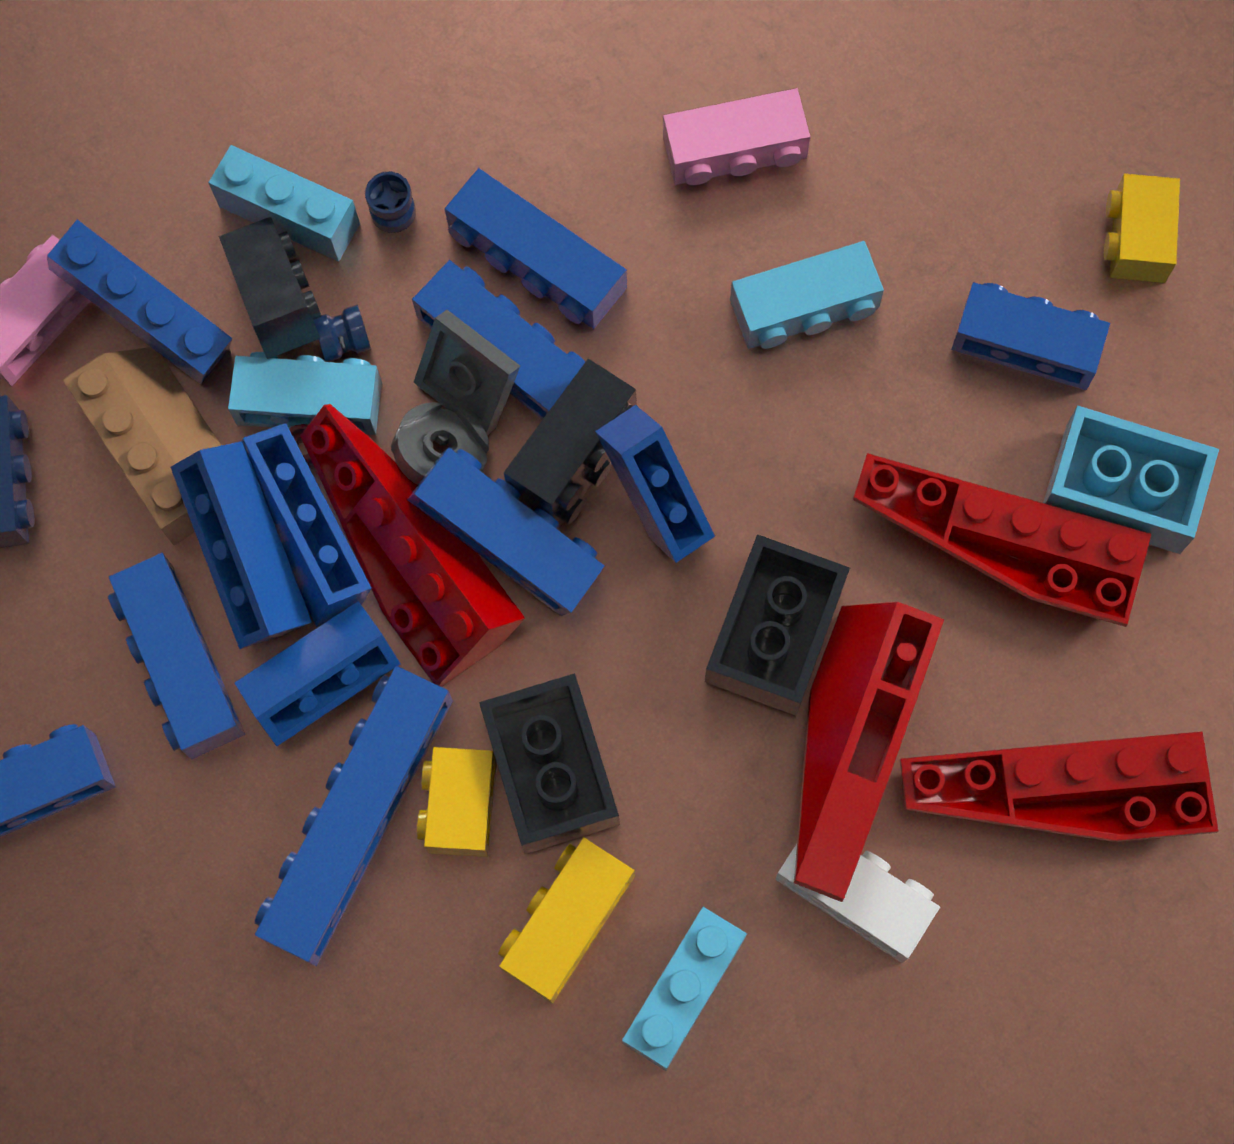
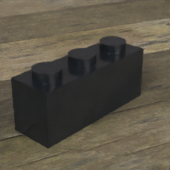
[219,217,322,359]

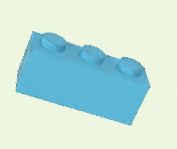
[208,145,360,262]
[730,241,884,349]
[228,352,382,435]
[622,907,747,1071]

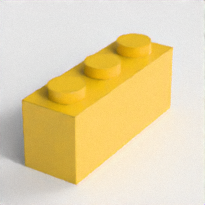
[498,837,635,1004]

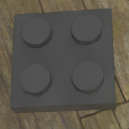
[413,310,520,436]

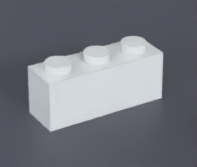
[775,844,940,963]

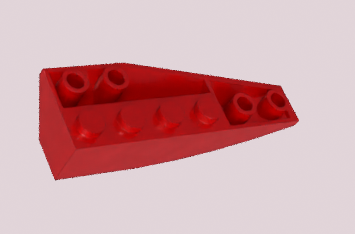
[300,404,525,687]
[853,453,1151,627]
[794,602,944,902]
[900,731,1219,842]

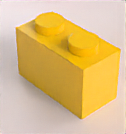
[1104,173,1180,283]
[417,747,496,857]

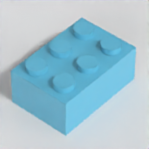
[1043,405,1219,554]

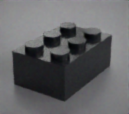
[503,358,637,530]
[705,534,850,716]
[479,673,620,854]

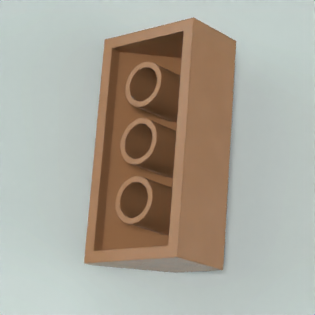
[62,347,221,545]

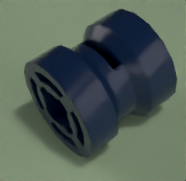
[365,171,416,233]
[313,305,371,362]

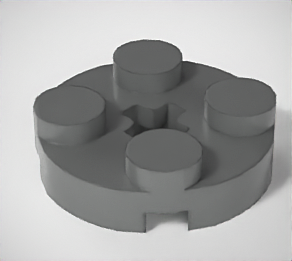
[391,402,489,485]

